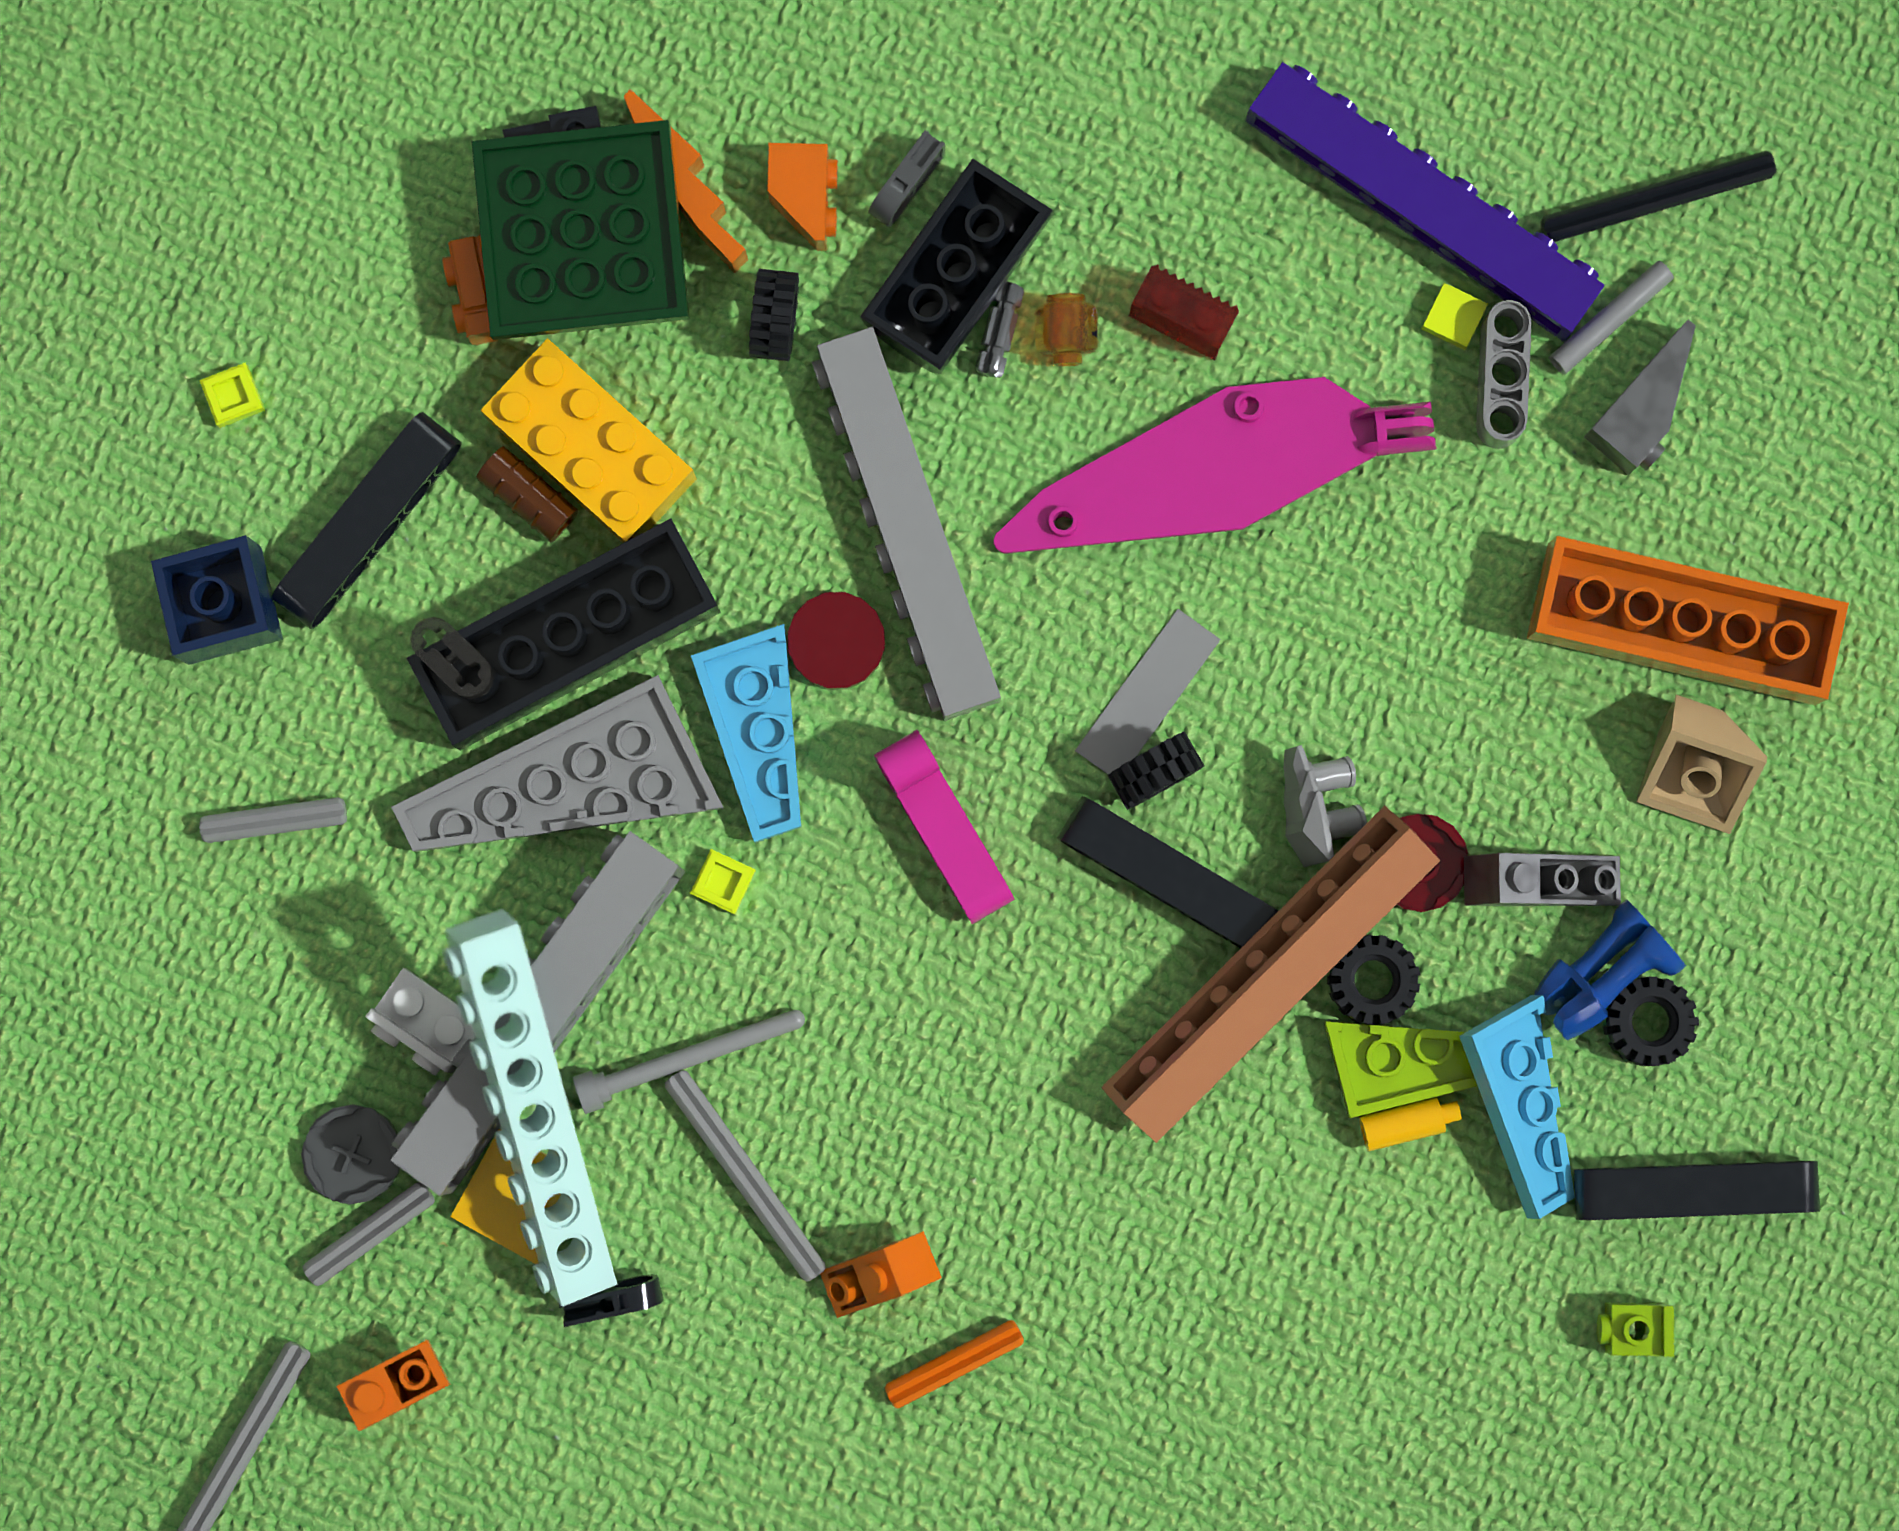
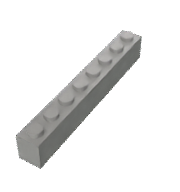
[812,326,1001,721]

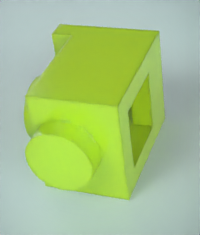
[1597,1303,1674,1357]

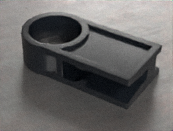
[559,1274,664,1327]

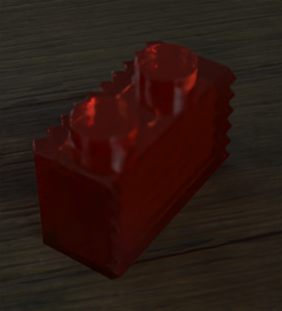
[1129,264,1239,361]

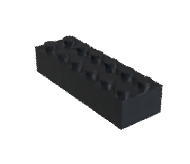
[407,518,721,751]

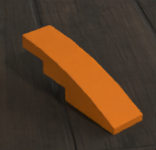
[624,89,748,273]

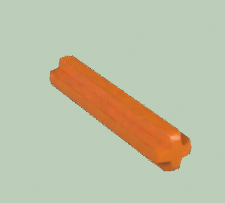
[885,1320,1024,1408]

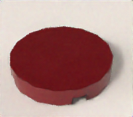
[788,592,885,690]
[1395,814,1468,912]

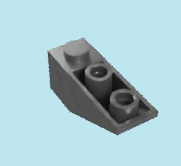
[1464,853,1621,906]

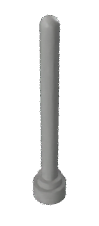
[573,1010,805,1114]

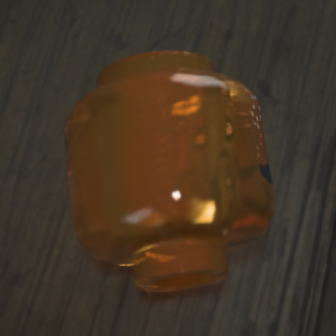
[1035,293,1099,367]

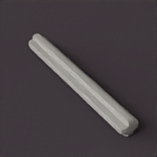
[665,1070,826,1282]
[177,1341,310,1531]

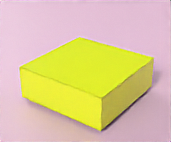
[1421,283,1488,350]
[199,363,265,428]
[690,849,756,915]

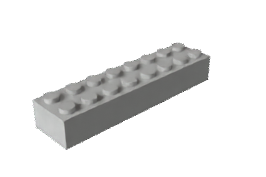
[391,831,686,1196]

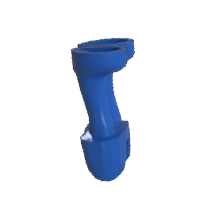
[1534,899,1686,1040]

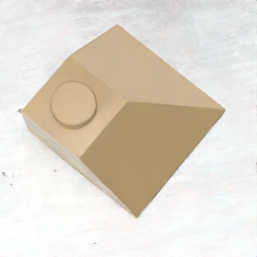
[1637,695,1767,834]

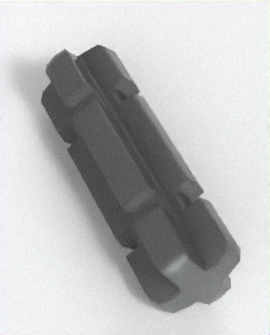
[975,281,1024,378]

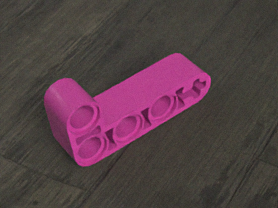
[874,729,1015,925]

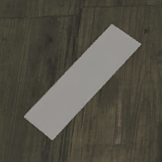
[1075,609,1221,774]

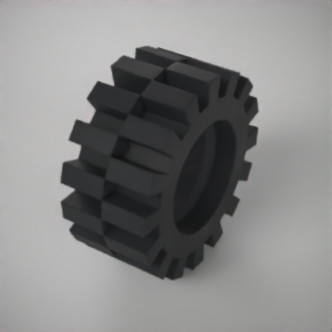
[749,268,799,361]
[1107,731,1204,810]
[1327,935,1420,1025]
[1603,977,1699,1066]

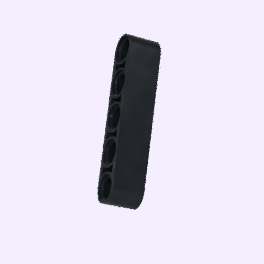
[272,412,462,629]
[1057,796,1278,949]
[1574,1161,1820,1220]

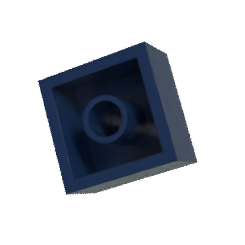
[151,535,283,665]

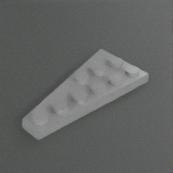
[391,675,724,852]

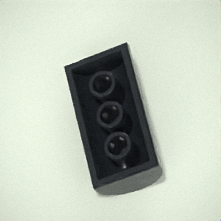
[860,159,1054,375]

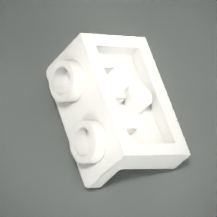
[365,968,476,1075]

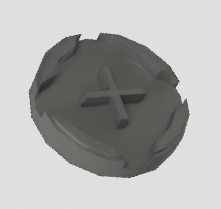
[301,1105,400,1205]

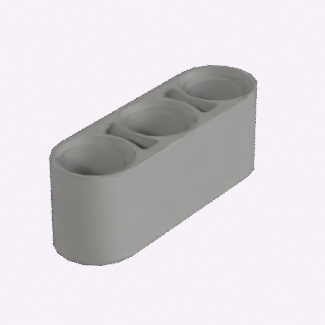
[1476,300,1532,449]

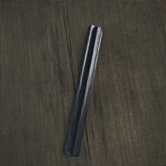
[1541,151,1776,242]

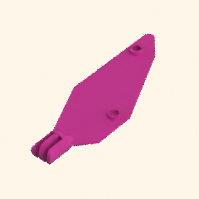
[994,377,1437,554]

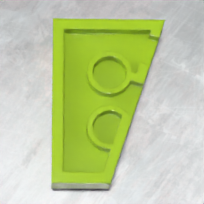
[1324,1021,1478,1118]

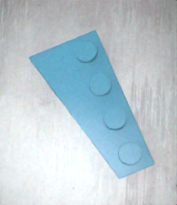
[691,624,802,843]
[1459,995,1575,1219]

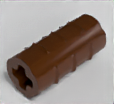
[476,446,578,543]

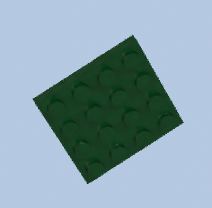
[471,120,690,340]

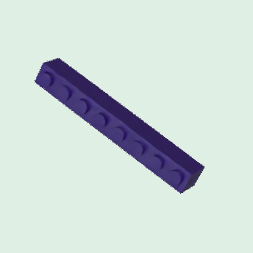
[1245,62,1605,342]

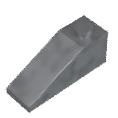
[1584,319,1696,475]

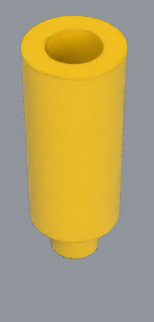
[1359,1097,1462,1152]

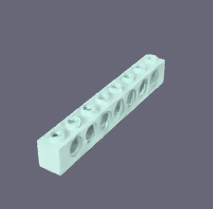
[443,909,617,1307]

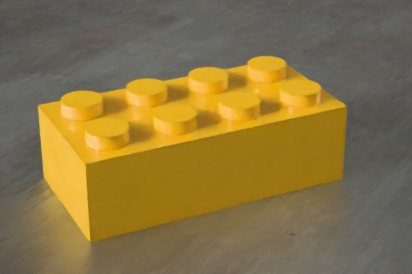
[481,338,697,543]

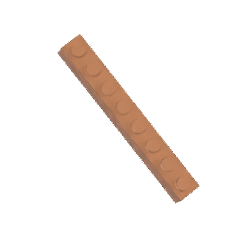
[1101,806,1440,1143]

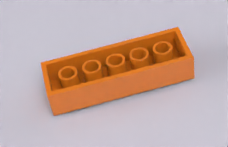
[1527,536,1849,705]

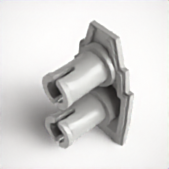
[1283,745,1367,867]

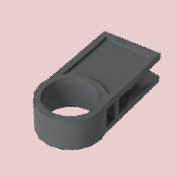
[868,129,945,227]

